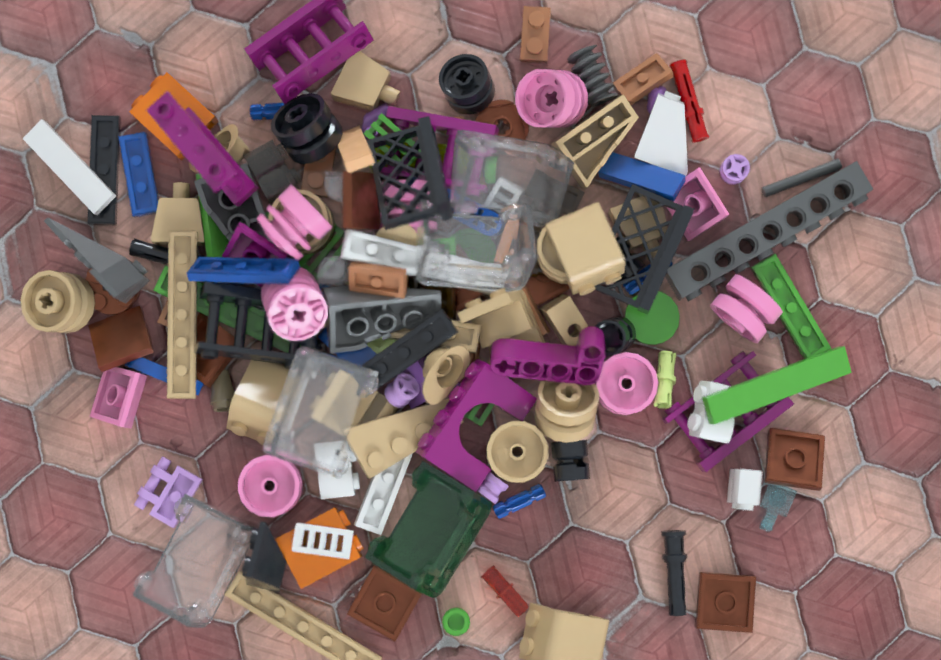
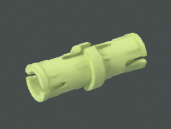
[653,351,676,409]

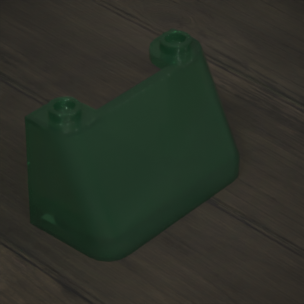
[365,461,492,598]

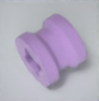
[719,154,750,185]
[384,373,420,408]
[477,472,509,504]

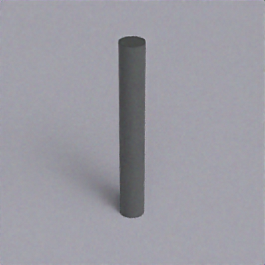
[761,159,842,198]

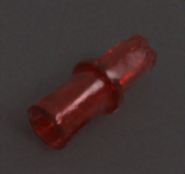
[481,565,529,616]

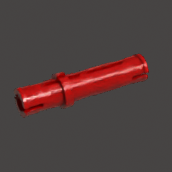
[670,59,709,143]

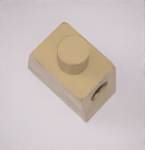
[331,51,401,111]
[151,182,205,246]
[608,196,668,260]
[539,294,588,346]

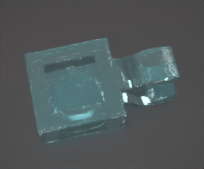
[759,484,797,532]

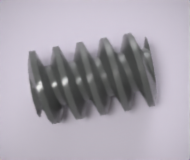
[567,45,618,107]

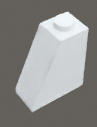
[634,91,688,177]

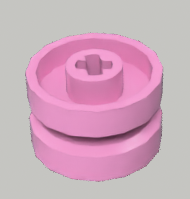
[710,274,783,343]
[595,352,658,415]
[238,455,303,517]

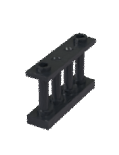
[194,281,310,370]

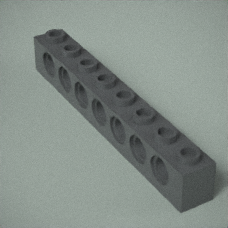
[665,161,874,302]

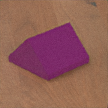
[222,222,291,288]

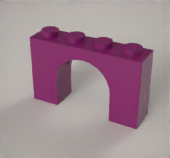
[415,359,537,492]

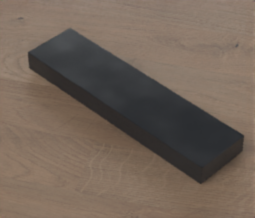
[87,115,121,225]
[351,309,459,396]

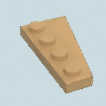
[341,398,464,479]

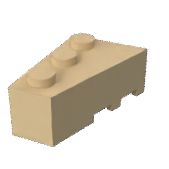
[551,95,639,189]

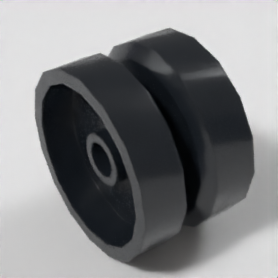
[271,93,343,164]

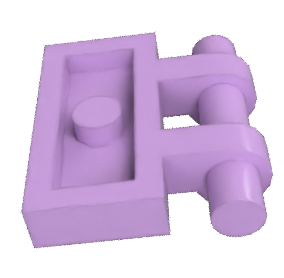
[134,456,203,528]

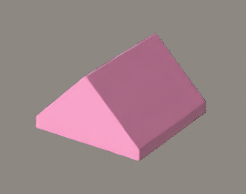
[667,167,729,241]
[90,367,147,429]

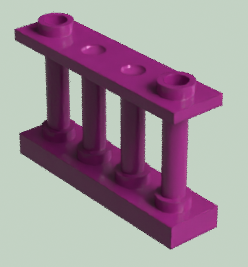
[244,0,374,104]
[147,91,259,207]
[380,106,499,197]
[662,351,794,472]

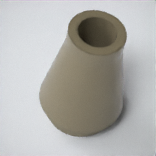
[210,370,235,412]

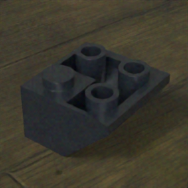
[242,521,286,593]

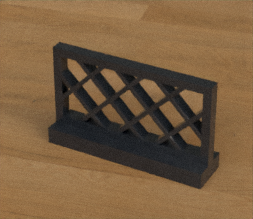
[367,116,454,231]
[595,184,695,315]

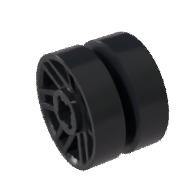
[439,54,495,115]

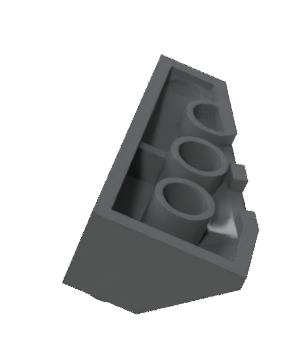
[194,163,275,245]
[44,217,150,304]
[323,285,441,354]

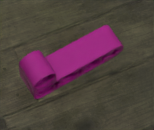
[491,327,605,385]

